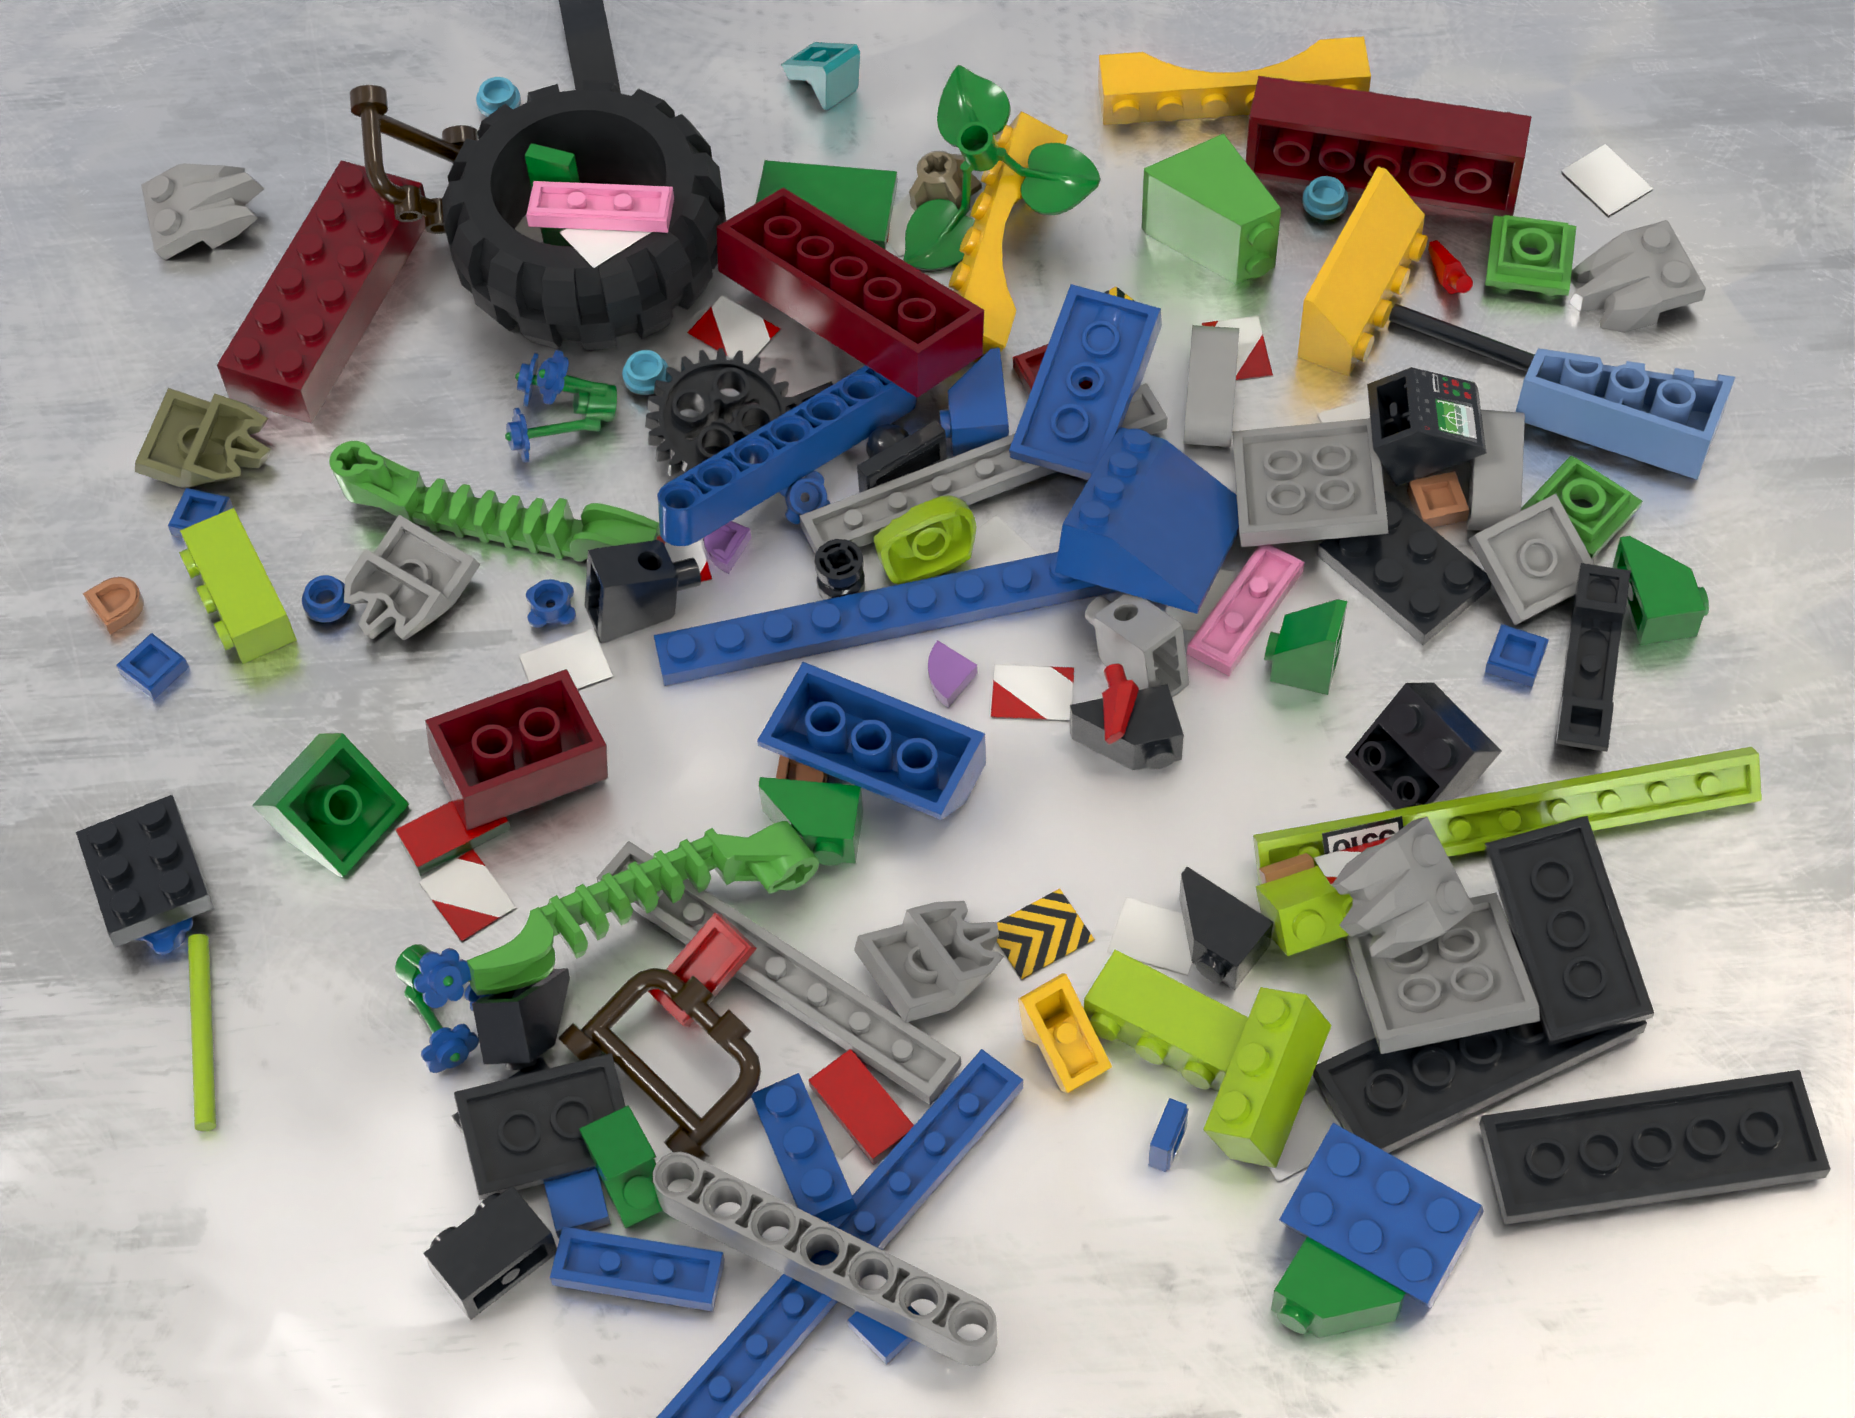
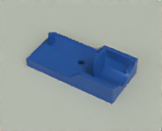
[1009,284,1162,480]

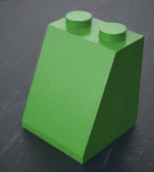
[1141,133,1281,285]

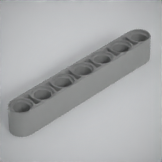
[653,1152,997,1366]

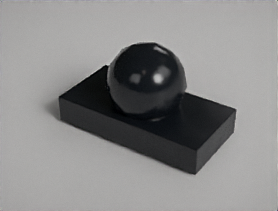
[857,420,947,493]

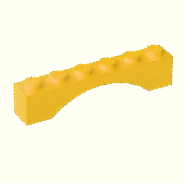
[1098,36,1371,125]
[948,111,1068,363]

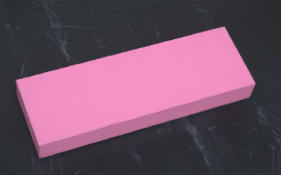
[526,181,674,233]
[1187,545,1305,676]

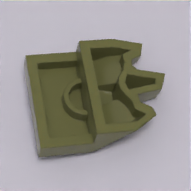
[135,388,271,488]

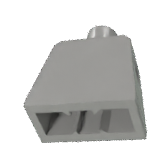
[1085,593,1189,697]

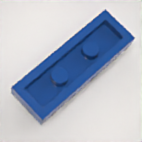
[751,1073,858,1222]
[550,1226,725,1312]

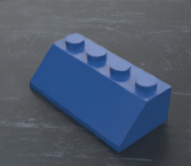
[757,662,986,820]

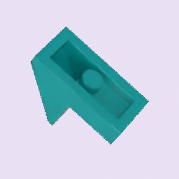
[781,42,860,110]

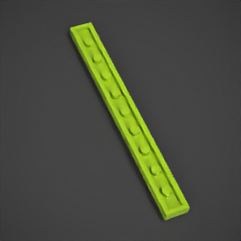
[1253,747,1762,885]

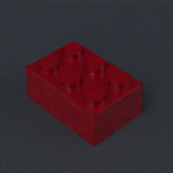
[425,669,608,831]

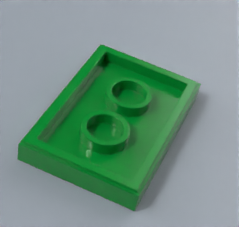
[756,160,898,250]

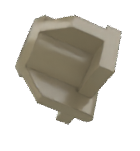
[909,151,982,210]

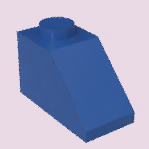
[939,348,1009,457]

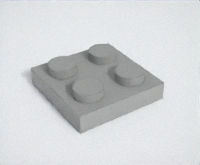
[1468,494,1595,625]

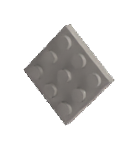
[1232,418,1388,547]
[1344,892,1540,1054]

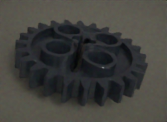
[645,348,797,476]

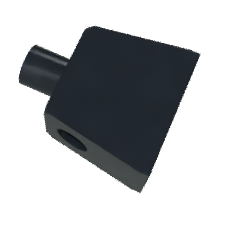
[584,540,701,643]

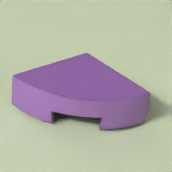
[703,521,752,574]
[928,640,978,708]

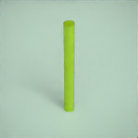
[188,934,216,1131]

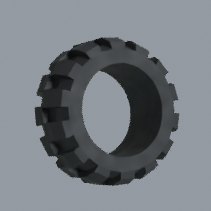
[442,81,726,351]

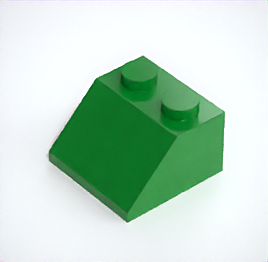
[252,733,409,877]

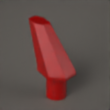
[1428,240,1473,294]
[1102,663,1139,745]

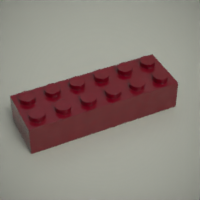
[1245,76,1532,216]
[217,160,426,424]
[717,188,984,398]

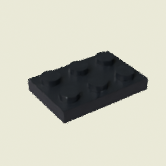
[1317,490,1492,645]
[76,795,214,948]
[454,1053,625,1200]

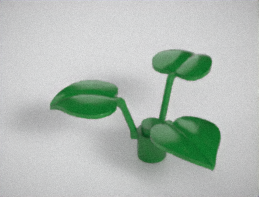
[903,65,1101,271]

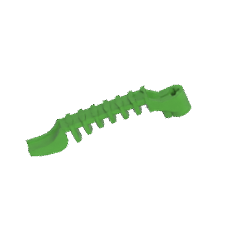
[329,441,660,562]
[467,821,819,995]

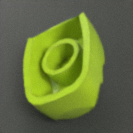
[874,495,977,584]

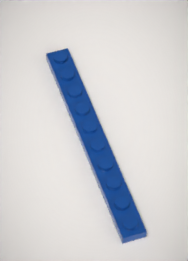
[654,552,1118,686]
[656,1049,1023,1418]

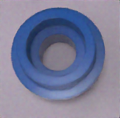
[302,575,351,622]

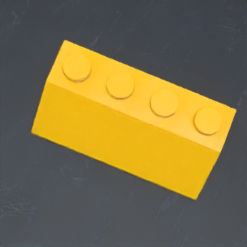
[1297,166,1428,376]

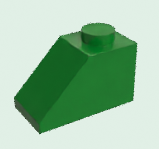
[1613,536,1709,645]
[1264,599,1347,695]
[758,777,864,866]
[1271,1236,1406,1338]

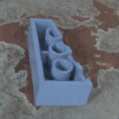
[1516,348,1735,480]

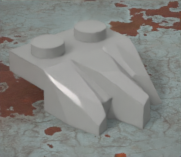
[141,163,264,260]
[1569,220,1706,333]
[344,515,480,641]
[1332,817,1475,959]
[854,901,1004,1023]

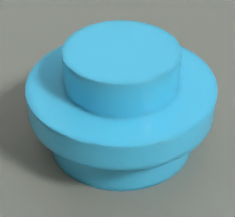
[476,77,521,117]
[1302,176,1348,220]
[622,350,668,395]

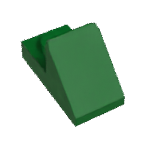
[579,1105,668,1228]

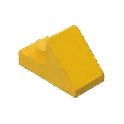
[1018,973,1112,1093]

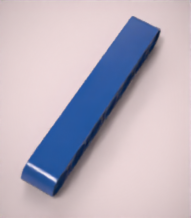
[657,365,917,546]

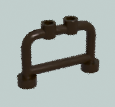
[349,85,478,234]
[558,968,761,1162]

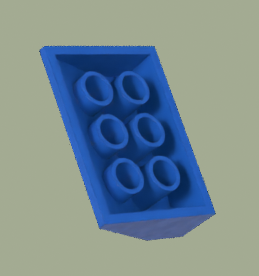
[1055,427,1239,614]

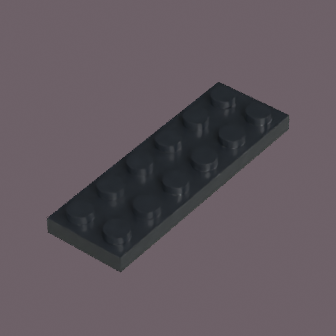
[1312,1020,1647,1153]
[1479,1070,1831,1225]

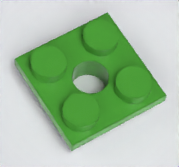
[1485,215,1577,296]
[1521,456,1643,559]

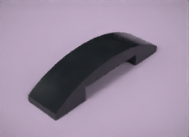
[559,0,621,92]
[1556,563,1631,752]

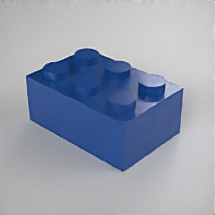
[1279,1123,1484,1309]

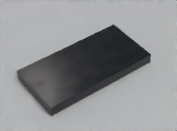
[1484,816,1654,1046]

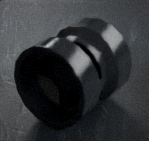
[814,539,865,600]

